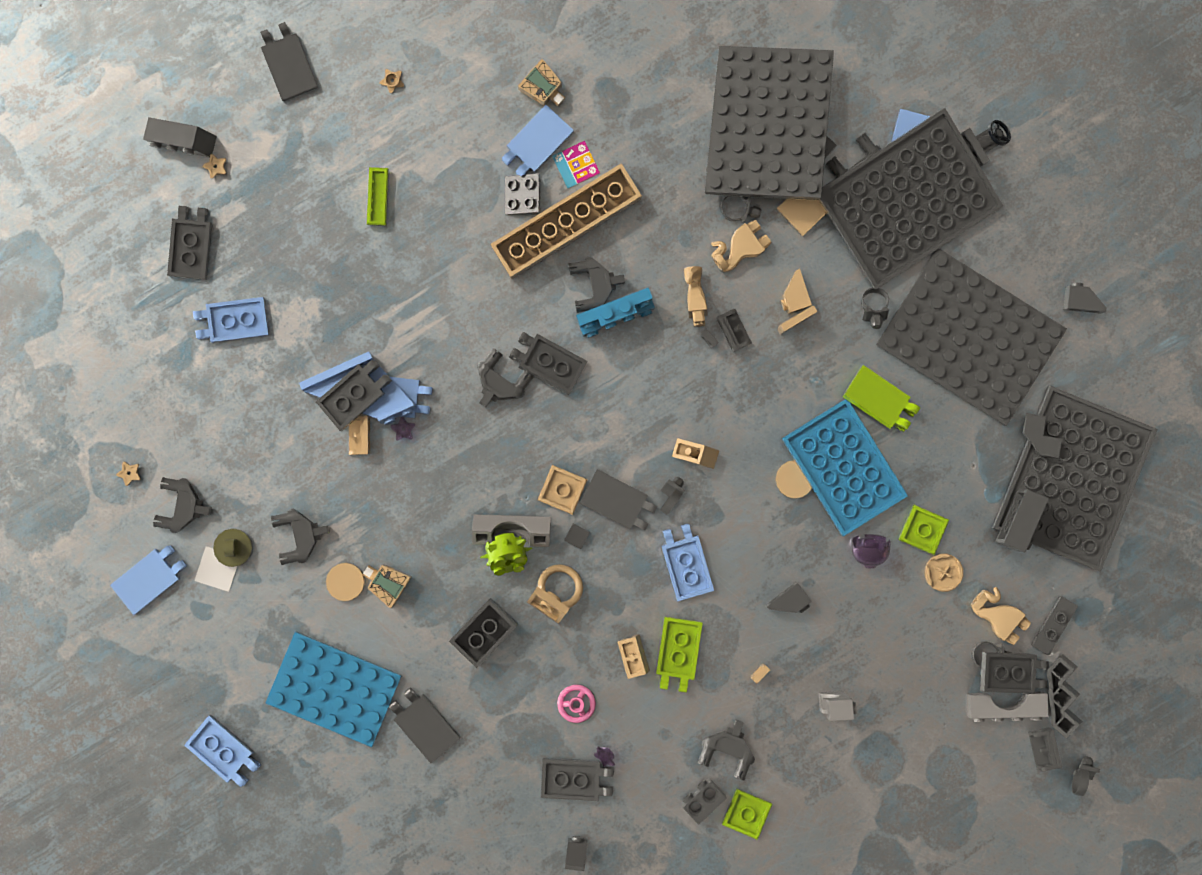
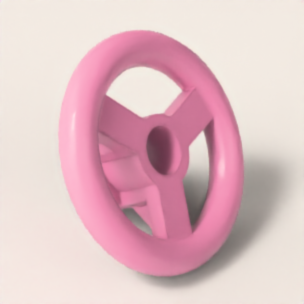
[557,685,596,723]

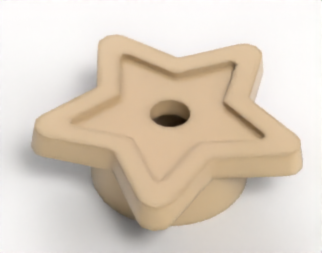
[380,69,404,93]
[203,154,227,179]
[116,461,141,486]

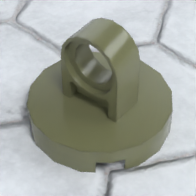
[213,529,253,567]

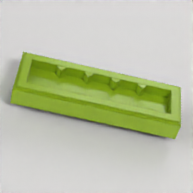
[367,167,389,226]

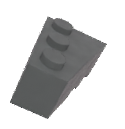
[143,117,217,158]

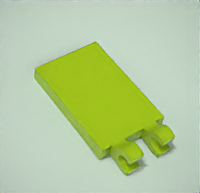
[842,365,920,432]
[656,617,703,693]

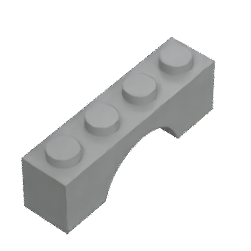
[472,514,551,547]
[819,691,857,721]
[966,692,1048,722]

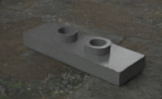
[1031,596,1078,655]

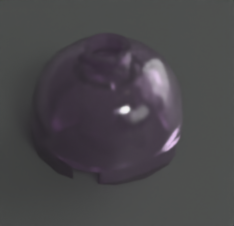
[852,534,891,568]

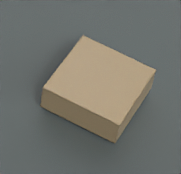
[751,664,770,684]

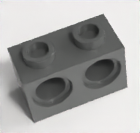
[682,778,727,825]

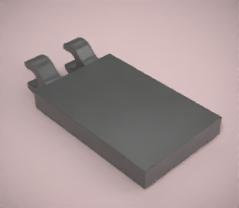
[260,22,318,102]
[167,206,212,280]
[509,332,587,395]
[316,360,392,431]
[580,469,657,530]
[980,652,1049,694]
[389,687,461,763]
[541,758,614,801]

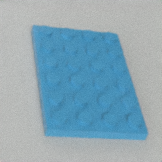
[782,399,908,537]
[265,632,402,747]

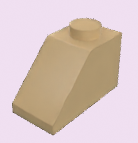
[781,269,812,314]
[672,438,719,469]

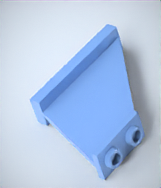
[299,351,417,425]

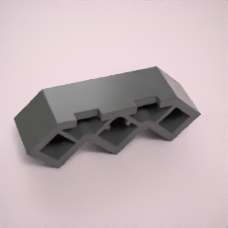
[1047,654,1083,739]

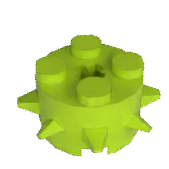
[480,533,532,576]

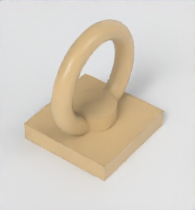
[527,565,583,624]

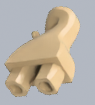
[711,220,772,272]
[684,266,708,327]
[971,587,1031,645]

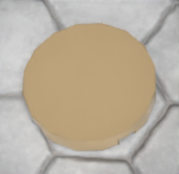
[775,460,812,498]
[924,554,963,592]
[326,563,365,601]

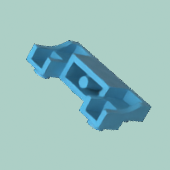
[576,287,655,338]

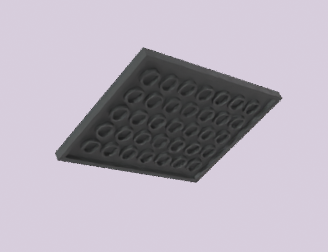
[705,46,834,200]
[820,108,1003,289]
[876,249,1067,426]
[992,386,1158,572]

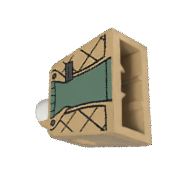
[518,59,565,106]
[363,564,412,608]

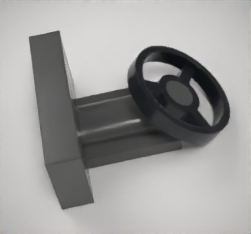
[961,120,1011,167]

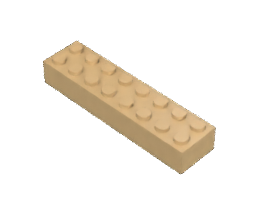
[490,163,642,279]

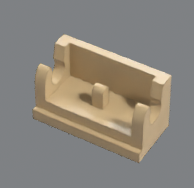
[349,416,370,455]
[617,634,650,679]

